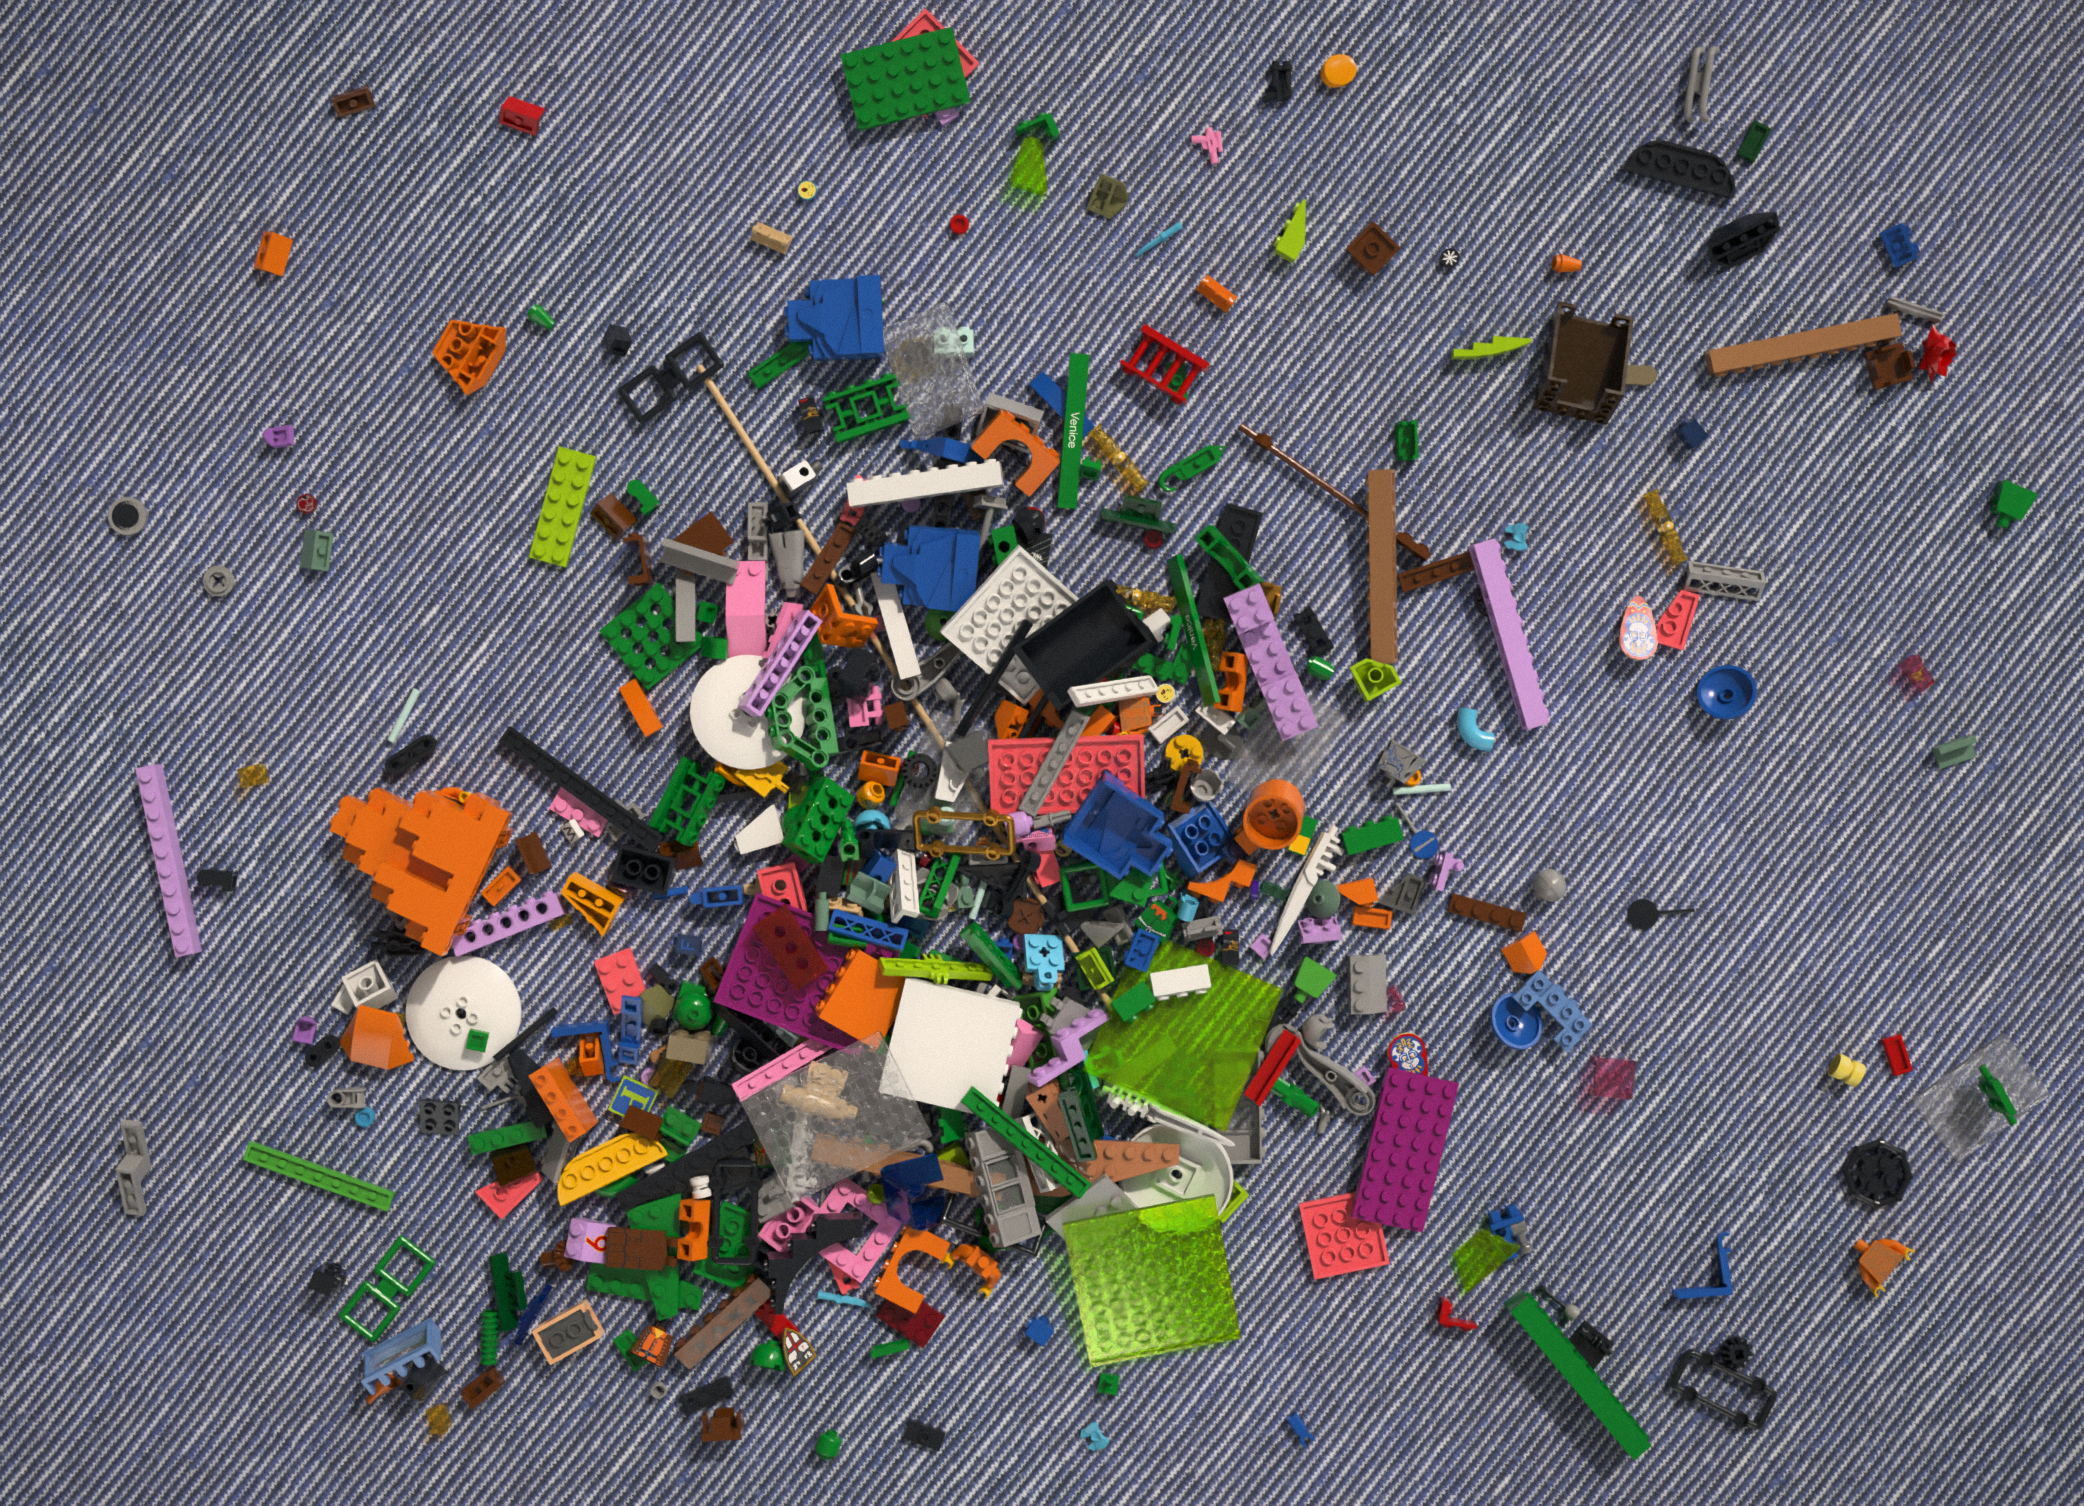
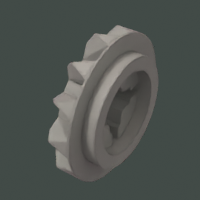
[203,566,235,596]

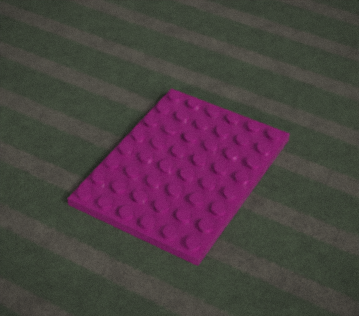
[713,892,900,1057]

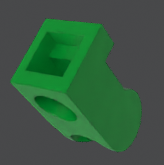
[627,480,662,517]

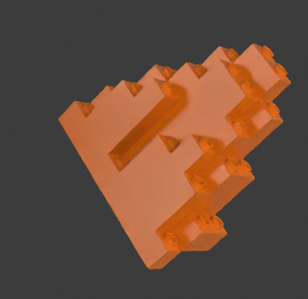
[329,788,514,956]

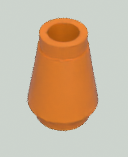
[1551,253,1582,273]

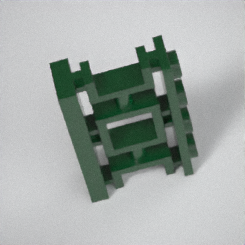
[1057,1070,1105,1162]

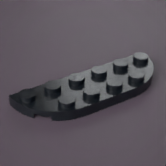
[1621,140,1735,200]

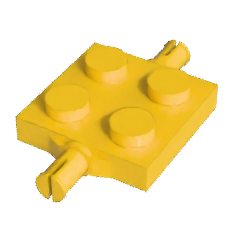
[734,761,790,799]

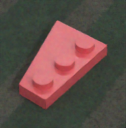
[1655,590,1700,650]
[475,1172,544,1219]

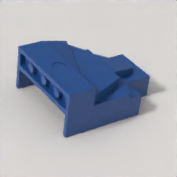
[783,275,884,361]
[877,525,980,612]
[1062,770,1173,880]

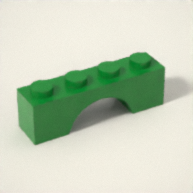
[1194,525,1265,590]
[468,1119,552,1155]

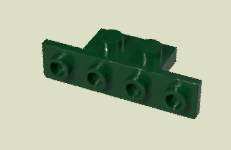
[1100,494,1177,534]
[489,1251,527,1332]

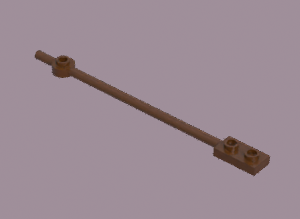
[1238,423,1431,562]

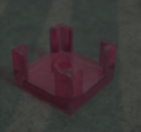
[1589,1055,1636,1100]

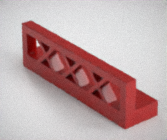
[1243,1029,1301,1106]

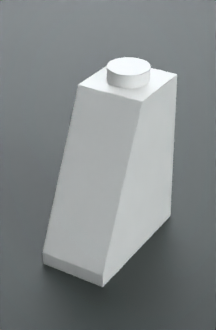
[734,804,785,854]

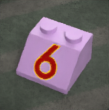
[564,1217,616,1264]

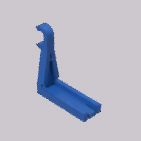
[900,437,983,464]
[551,1019,621,1082]
[1672,1231,1733,1299]

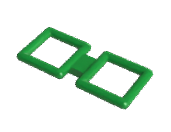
[1059,860,1168,912]
[339,1235,436,1342]

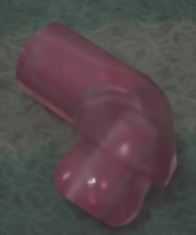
[1387,985,1406,1013]

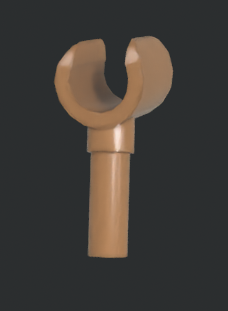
[650,1043,668,1062]

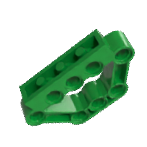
[764,666,839,772]

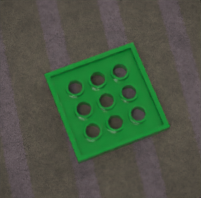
[599,582,703,690]

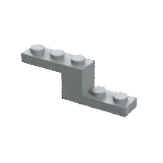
[115,1119,151,1216]

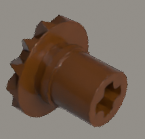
[540,1240,575,1272]

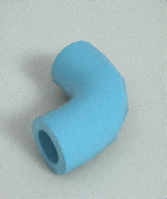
[1457,707,1494,752]

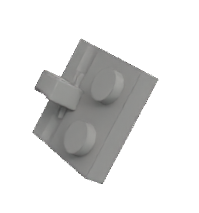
[748,1172,795,1224]

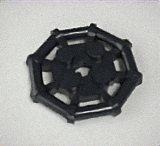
[1841,1138,1914,1210]

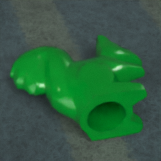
[839,817,859,862]

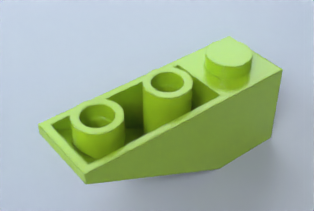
[1273,198,1306,264]

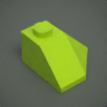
[1349,658,1402,702]

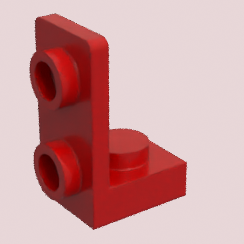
[1436,1296,1477,1331]

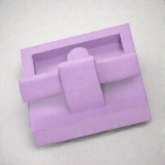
[1428,851,1464,891]
[1298,916,1342,945]

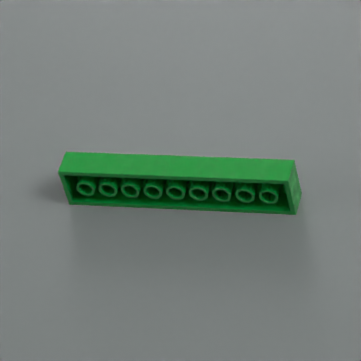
[1503,1289,1651,1460]

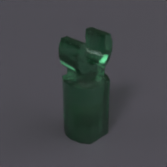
[1259,880,1292,903]

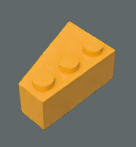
[560,872,625,937]

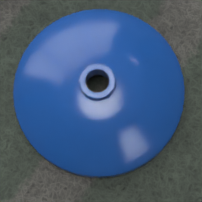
[1697,665,1757,719]
[1490,993,1543,1050]

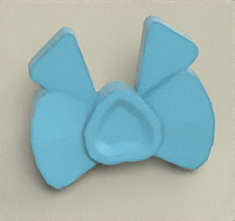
[1504,523,1529,551]
[1081,1422,1109,1451]

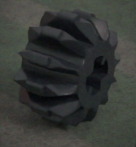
[1719,1335,1754,1369]

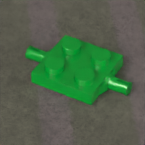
[1977,1064,2017,1126]

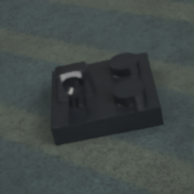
[1041,883,1095,937]

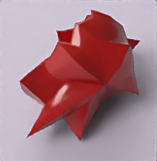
[1919,325,1957,384]

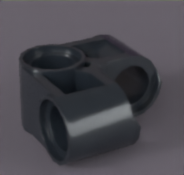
[835,551,878,588]

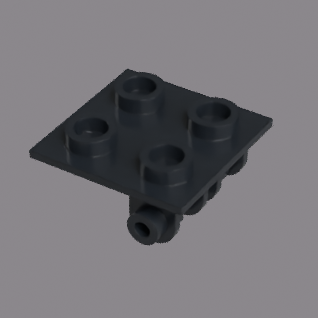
[419,1098,461,1135]
[1568,1320,1614,1370]

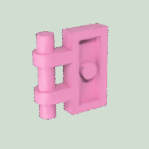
[847,686,884,727]

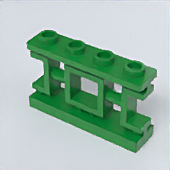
[823,373,911,444]
[648,756,726,847]

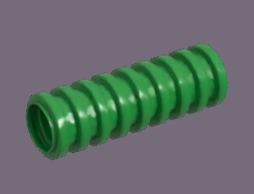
[480,1310,499,1366]

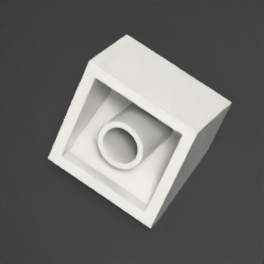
[342,959,398,1009]

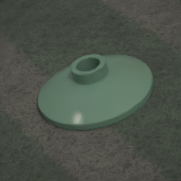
[1306,880,1340,919]

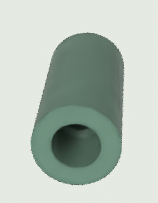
[814,892,829,931]

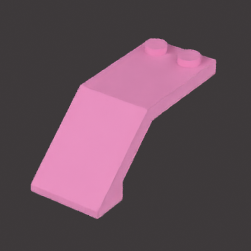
[726,561,768,658]

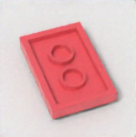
[594,947,646,1015]

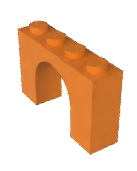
[971,409,1060,497]
[1028,688,1118,736]
[873,1222,951,1314]

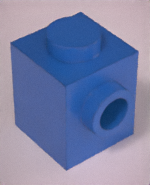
[1024,1314,1055,1347]

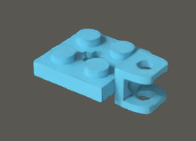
[1023,934,1065,991]

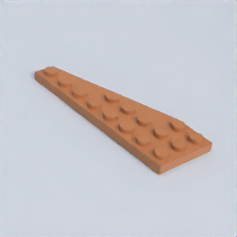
[1025,1137,1180,1197]

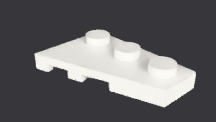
[934,741,971,802]

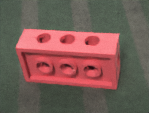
[757,860,809,912]

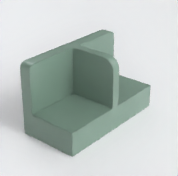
[846,872,891,915]

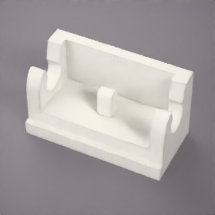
[1195,702,1236,735]

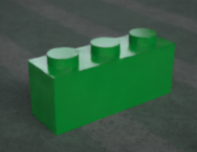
[1340,815,1404,855]

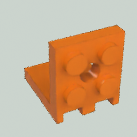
[809,584,878,648]

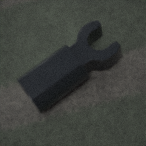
[647,962,680,994]

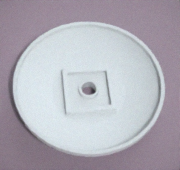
[690,655,807,770]
[406,955,522,1070]
[1119,1123,1233,1233]

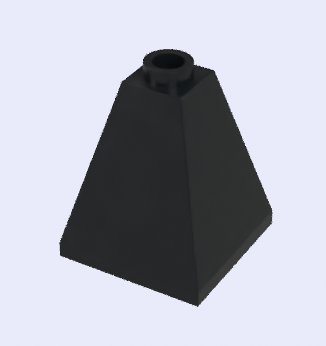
[395,1353,449,1403]

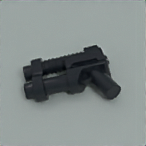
[1262,61,1292,104]
[1145,757,1174,794]
[1252,997,1299,1033]

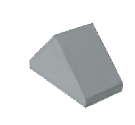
[1081,919,1124,949]

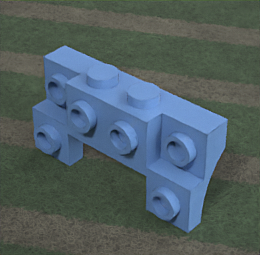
[1512,970,1593,1052]

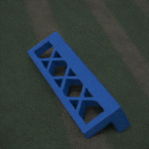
[827,908,909,952]

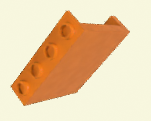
[815,948,906,1050]
[529,1057,598,1143]

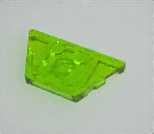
[1453,1228,1521,1293]

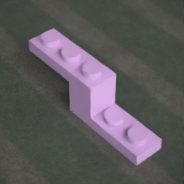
[1027,1009,1109,1087]

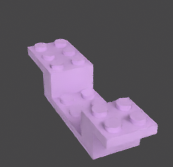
[1223,583,1318,741]

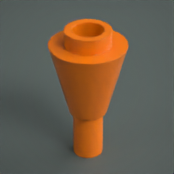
[366,1373,396,1404]

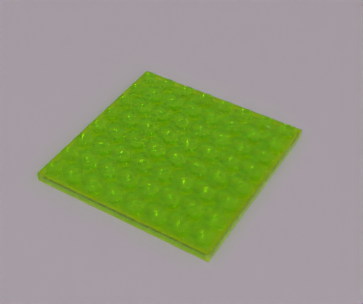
[1082,940,1283,1132]
[1062,1193,1241,1368]

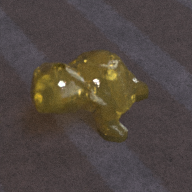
[1203,618,1226,674]

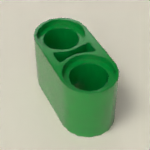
[701,636,729,659]

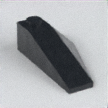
[507,1049,554,1129]

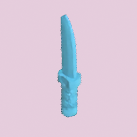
[1135,222,1183,257]
[817,1291,872,1308]

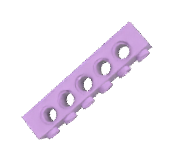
[738,610,823,717]
[451,890,567,957]

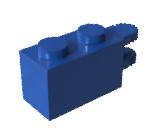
[688,884,745,908]

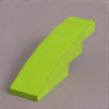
[1450,336,1532,360]

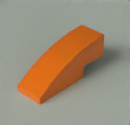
[619,678,664,737]

